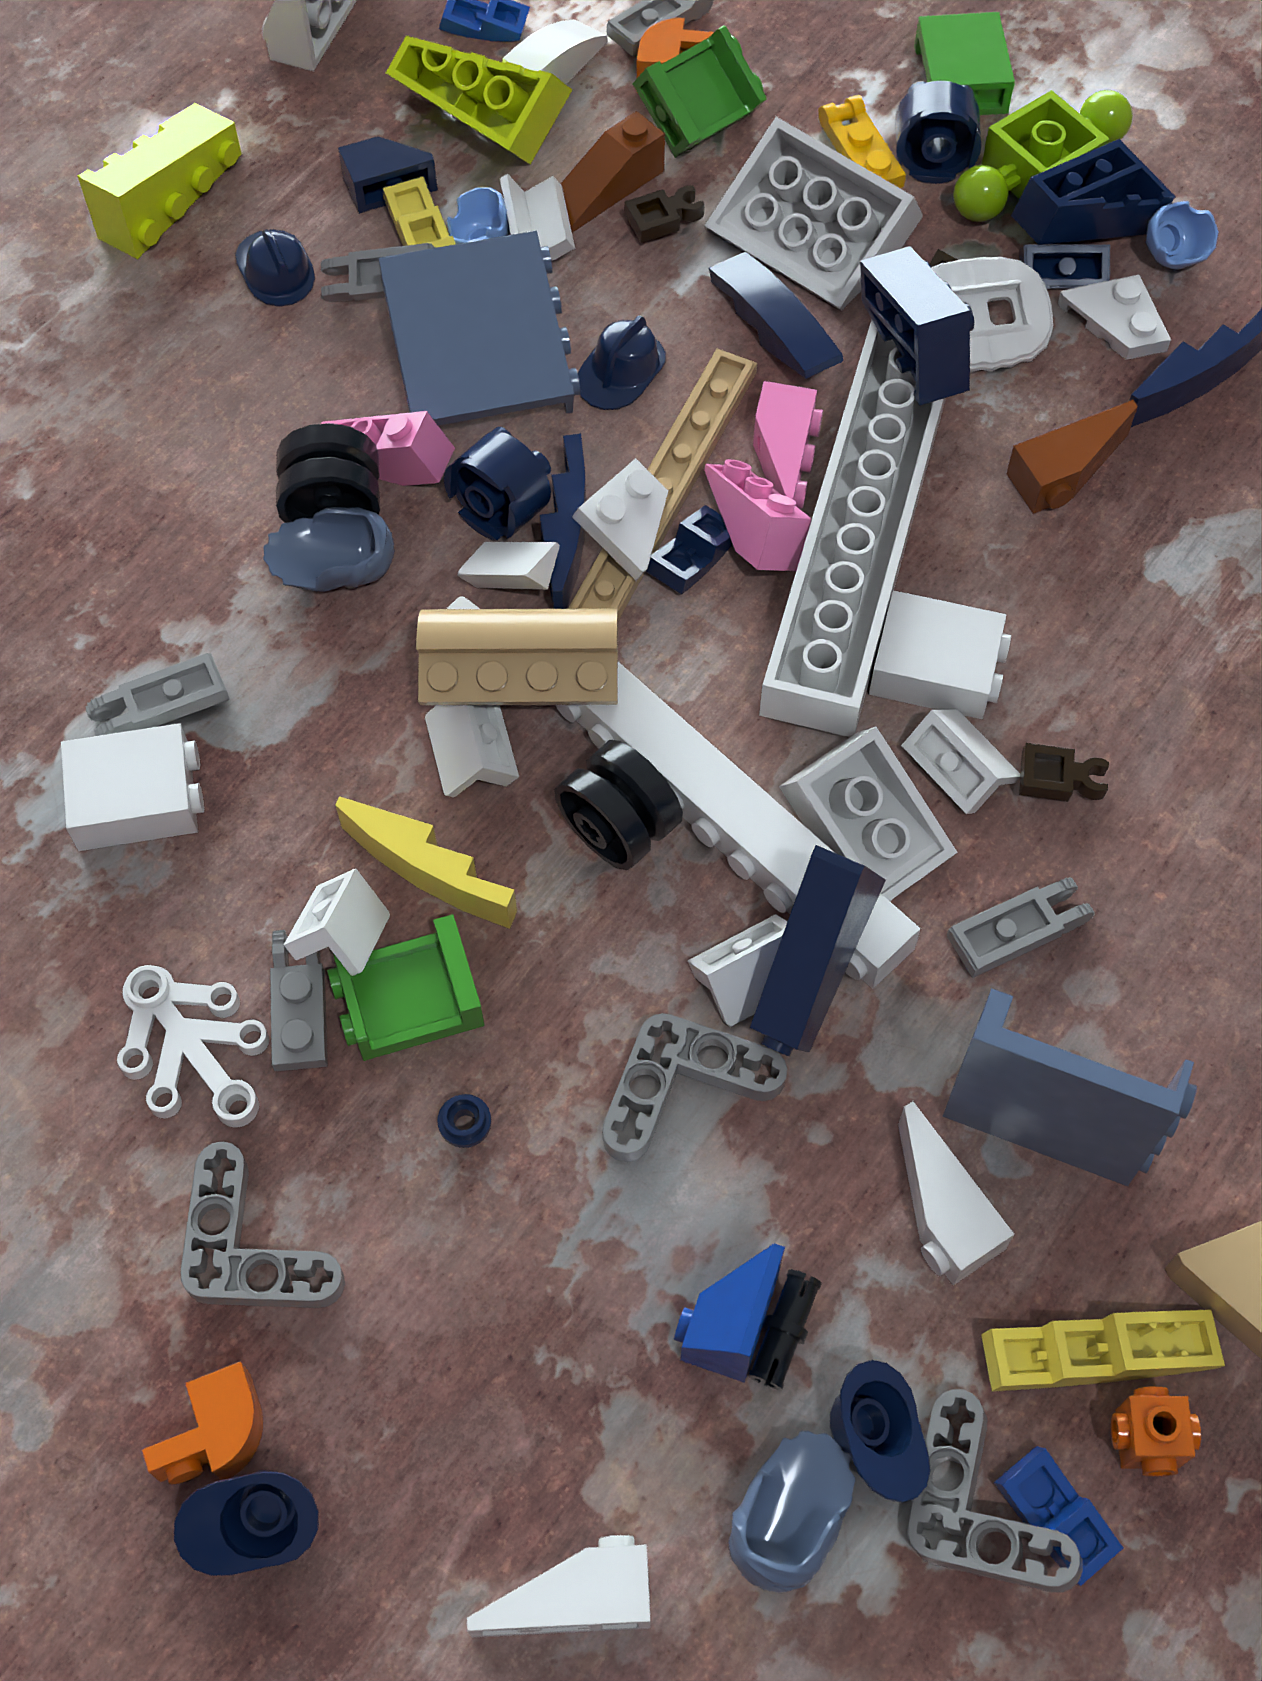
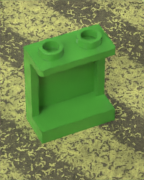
[914,12,1015,115]
[632,25,766,158]
[327,914,485,1061]

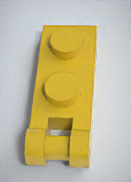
[818,95,906,188]

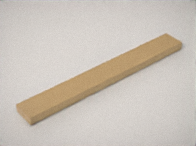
[568,349,757,621]

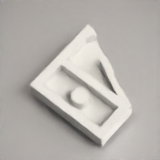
[1058,275,1171,360]
[572,458,668,581]

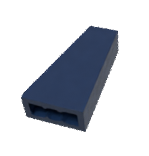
[750,845,886,1057]

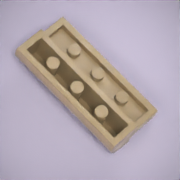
[416,608,618,705]

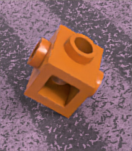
[1111,1387,1201,1477]

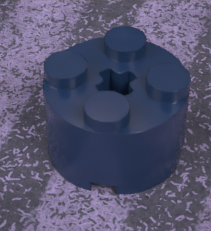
[895,81,981,184]
[444,427,551,540]

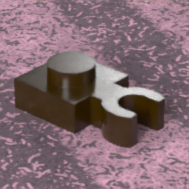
[624,185,704,243]
[1019,743,1109,802]

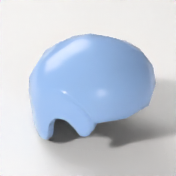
[447,187,510,244]
[1146,201,1219,270]

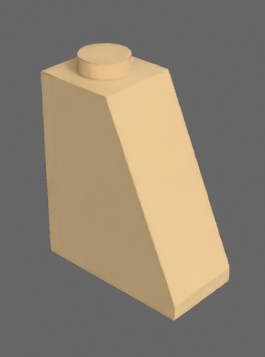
[1165,1221,1262,1360]

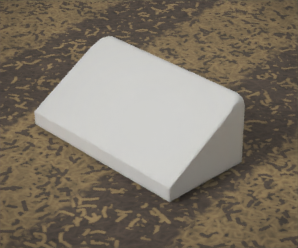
[457,542,560,589]

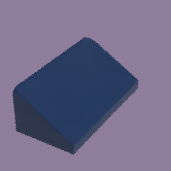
[1019,245,1110,290]

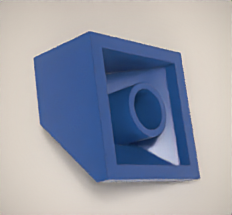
[674,1243,785,1383]

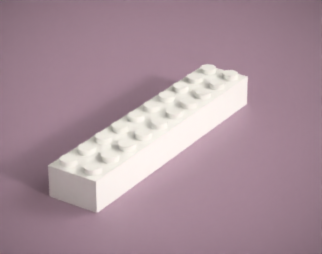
[759,320,946,737]

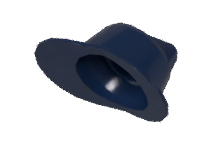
[235,229,315,307]
[577,315,666,410]
[829,1360,931,1503]
[174,1470,319,1576]

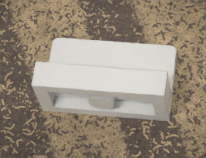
[500,174,575,261]
[425,705,519,797]
[901,709,1020,814]
[284,868,390,976]
[688,914,787,1026]

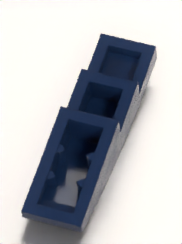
[709,251,843,379]
[1129,309,1262,427]
[540,433,586,609]

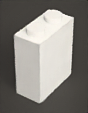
[869,590,1011,719]
[61,723,204,851]

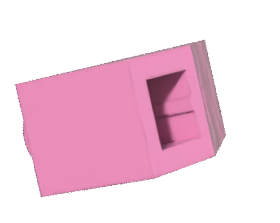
[753,381,823,509]
[321,411,455,486]
[704,460,812,571]

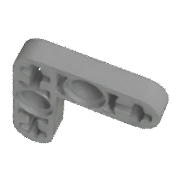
[602,1013,787,1162]
[180,1141,345,1308]
[908,1389,1083,1593]

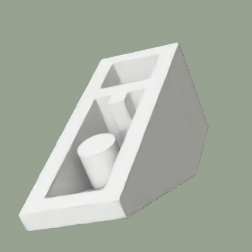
[898,1101,1014,1285]
[467,1535,650,1637]

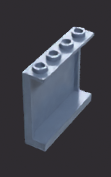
[378,230,580,426]
[943,988,1197,1186]

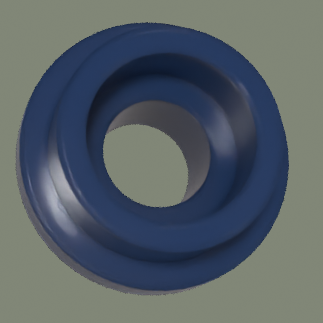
[437,1094,492,1148]

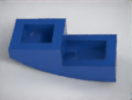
[439,0,530,42]
[994,1446,1123,1586]

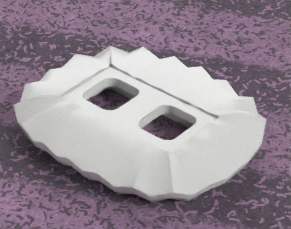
[931,257,1053,372]

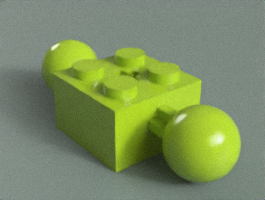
[953,90,1133,222]

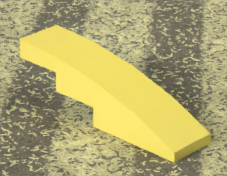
[383,177,456,248]
[335,796,517,929]
[981,1309,1225,1391]

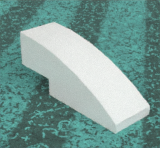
[503,20,608,85]

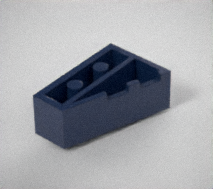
[1011,139,1176,245]
[860,246,974,406]

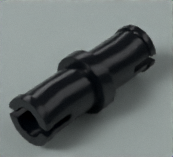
[748,1269,822,1390]

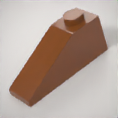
[561,111,665,233]
[1006,400,1138,514]

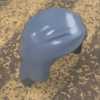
[263,507,395,592]
[728,1430,855,1593]

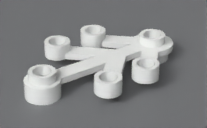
[117,965,269,1127]

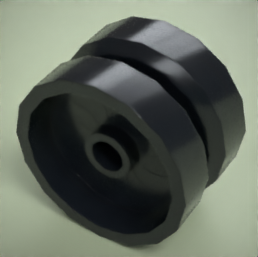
[276,423,380,523]
[554,740,683,870]

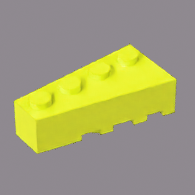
[386,35,573,164]
[78,103,242,260]

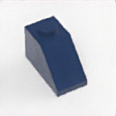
[338,136,438,213]

